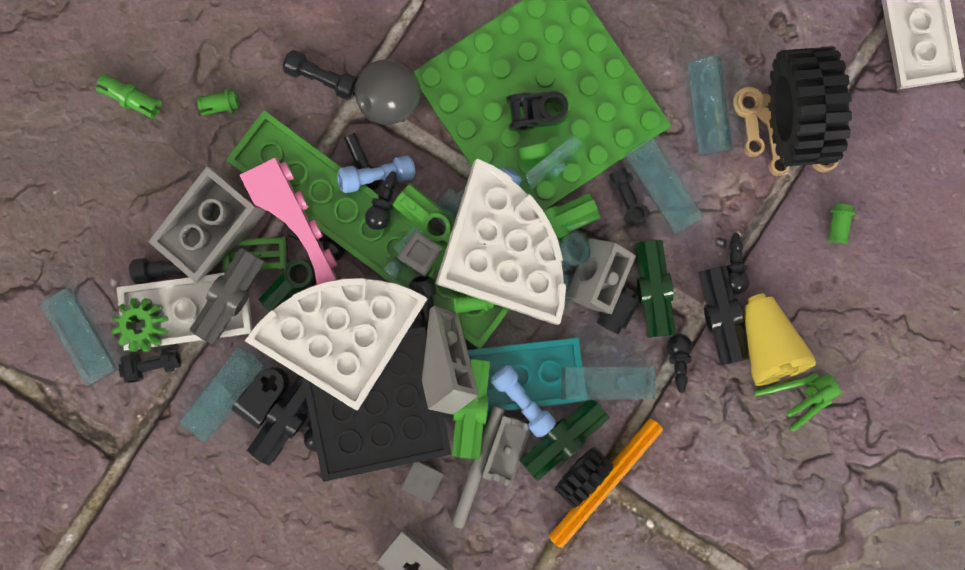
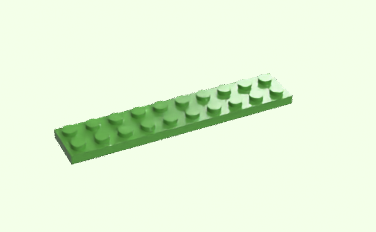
[226,110,510,349]

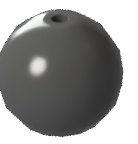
[354,59,421,126]

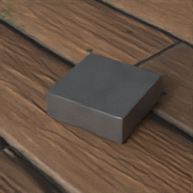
[397,231,443,277]
[401,461,444,503]

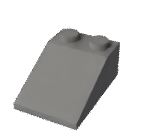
[148,166,267,283]

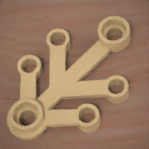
[732,87,840,176]

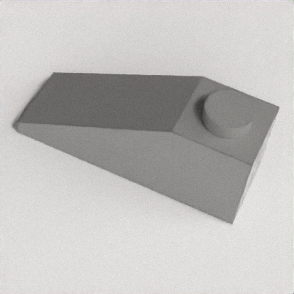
[422,306,479,415]

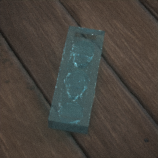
[688,55,733,156]
[624,137,704,235]
[39,288,118,386]
[179,347,265,443]
[561,367,655,400]

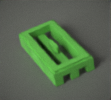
[223,237,288,272]

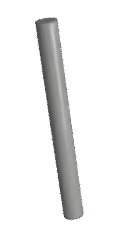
[452,405,505,529]

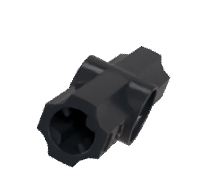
[698,266,749,365]
[246,375,309,466]

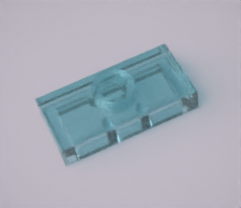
[524,135,583,189]

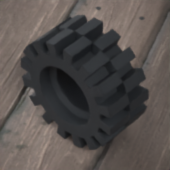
[554,447,614,508]

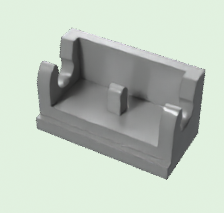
[482,414,531,486]

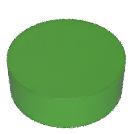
[518,142,552,161]

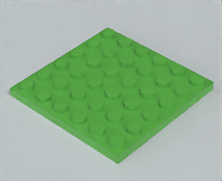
[414,0,672,211]

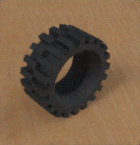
[768,46,852,167]

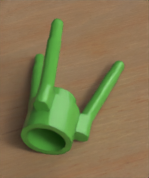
[754,372,841,431]

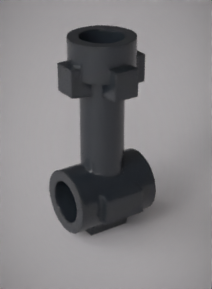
[608,168,649,228]
[118,347,182,383]

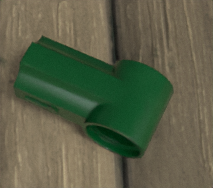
[258,259,316,312]

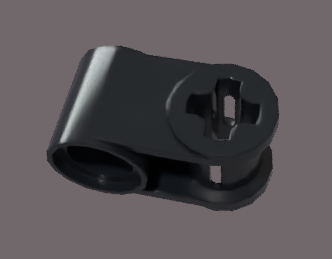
[506,91,568,131]
[231,367,289,429]

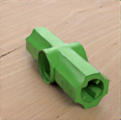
[392,183,455,249]
[543,193,601,241]
[452,359,490,459]

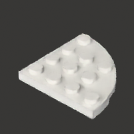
[435,159,566,325]
[245,278,428,411]

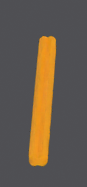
[549,419,663,548]

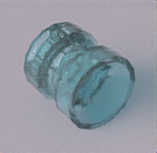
[558,233,590,273]

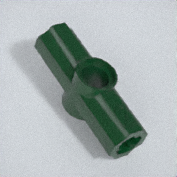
[634,240,676,338]
[519,397,610,482]

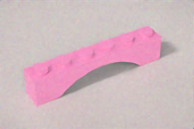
[240,158,345,285]

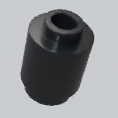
[596,286,640,335]

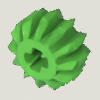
[111,298,169,352]

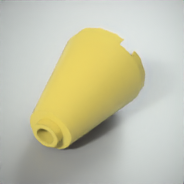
[743,293,816,386]

